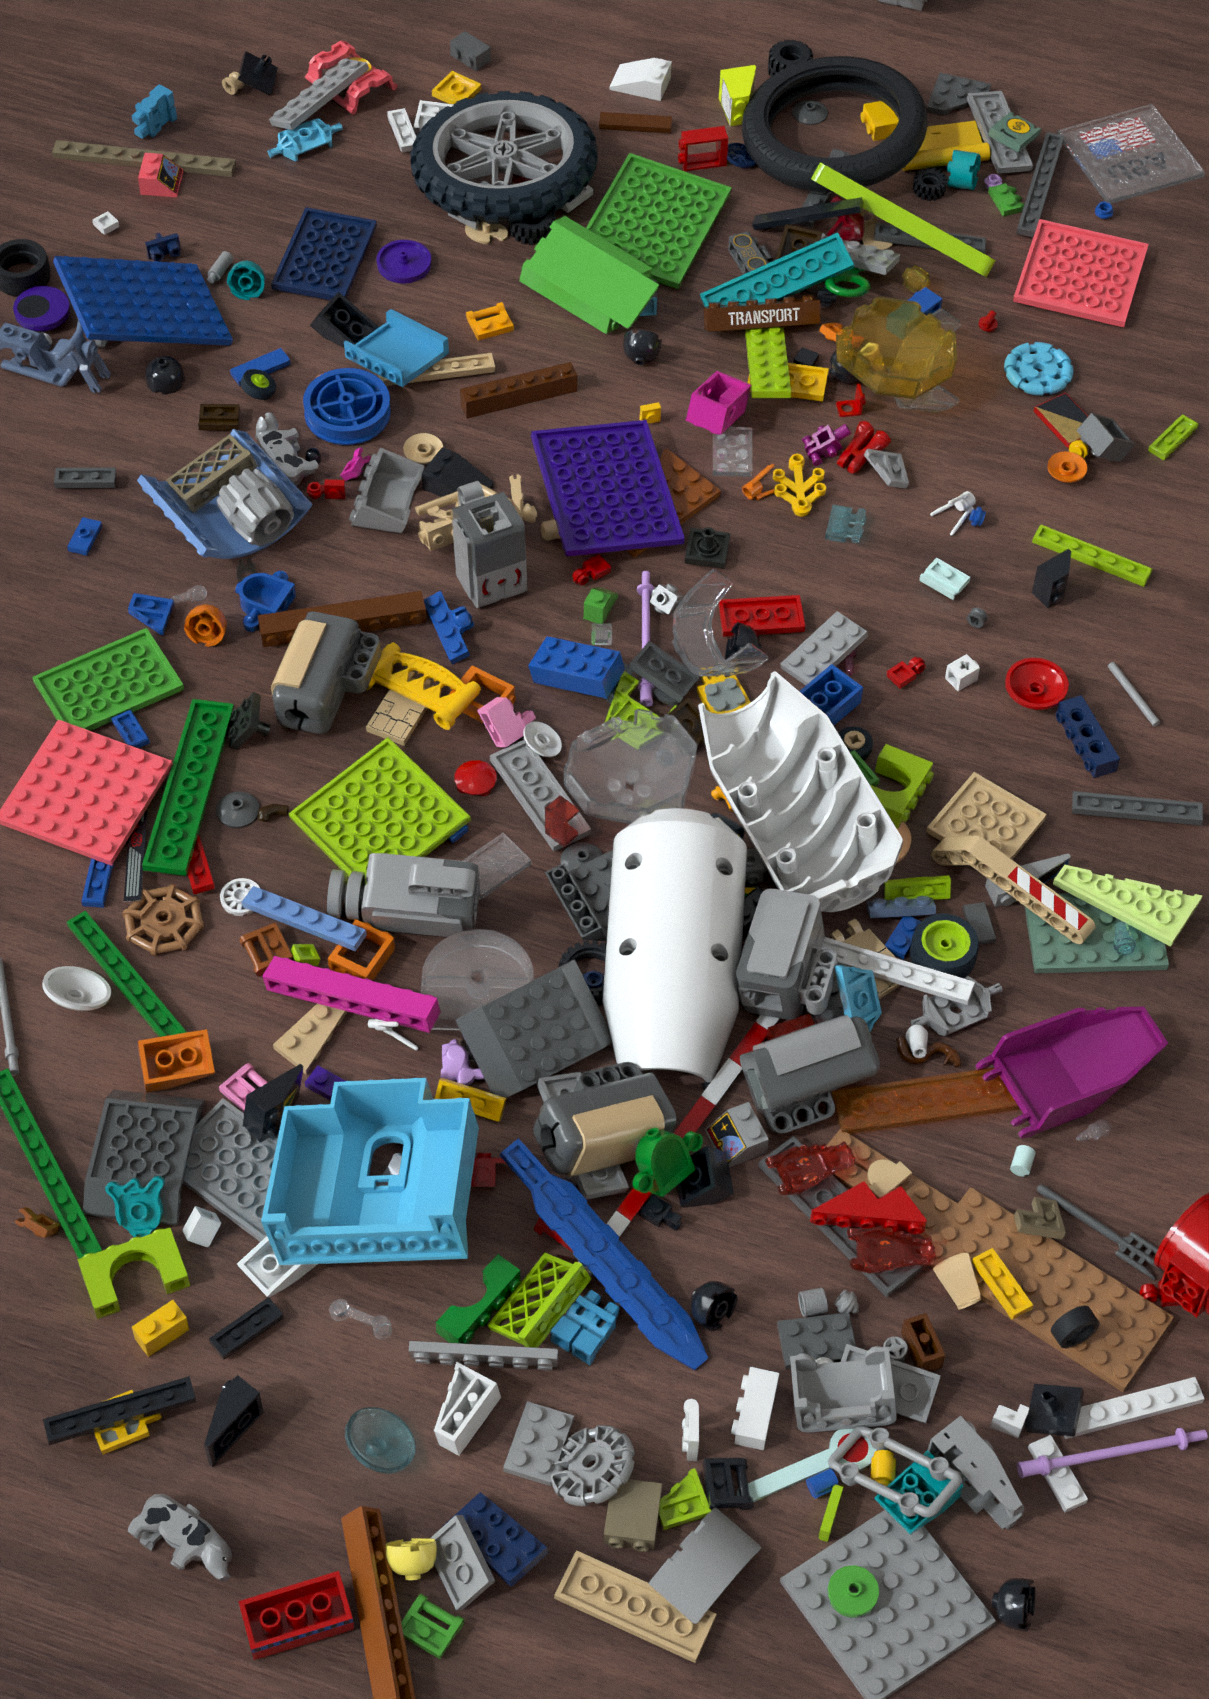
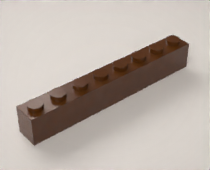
[258,591,426,647]

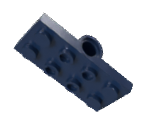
[443,1492,549,1587]

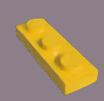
[434,1078,507,1122]
[971,1248,1033,1320]

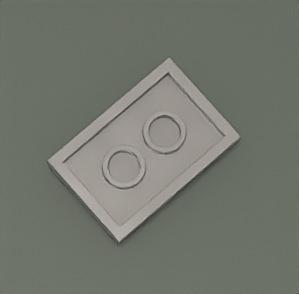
[503,1401,574,1486]
[431,1515,495,1610]

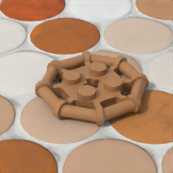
[122,884,205,956]

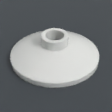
[523,722,562,757]

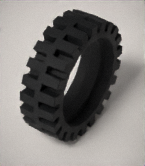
[558,940,607,1006]

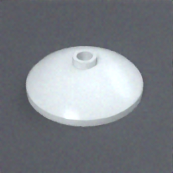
[42,966,111,1011]

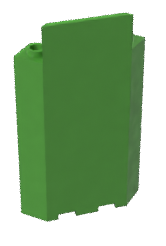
[519,216,659,334]

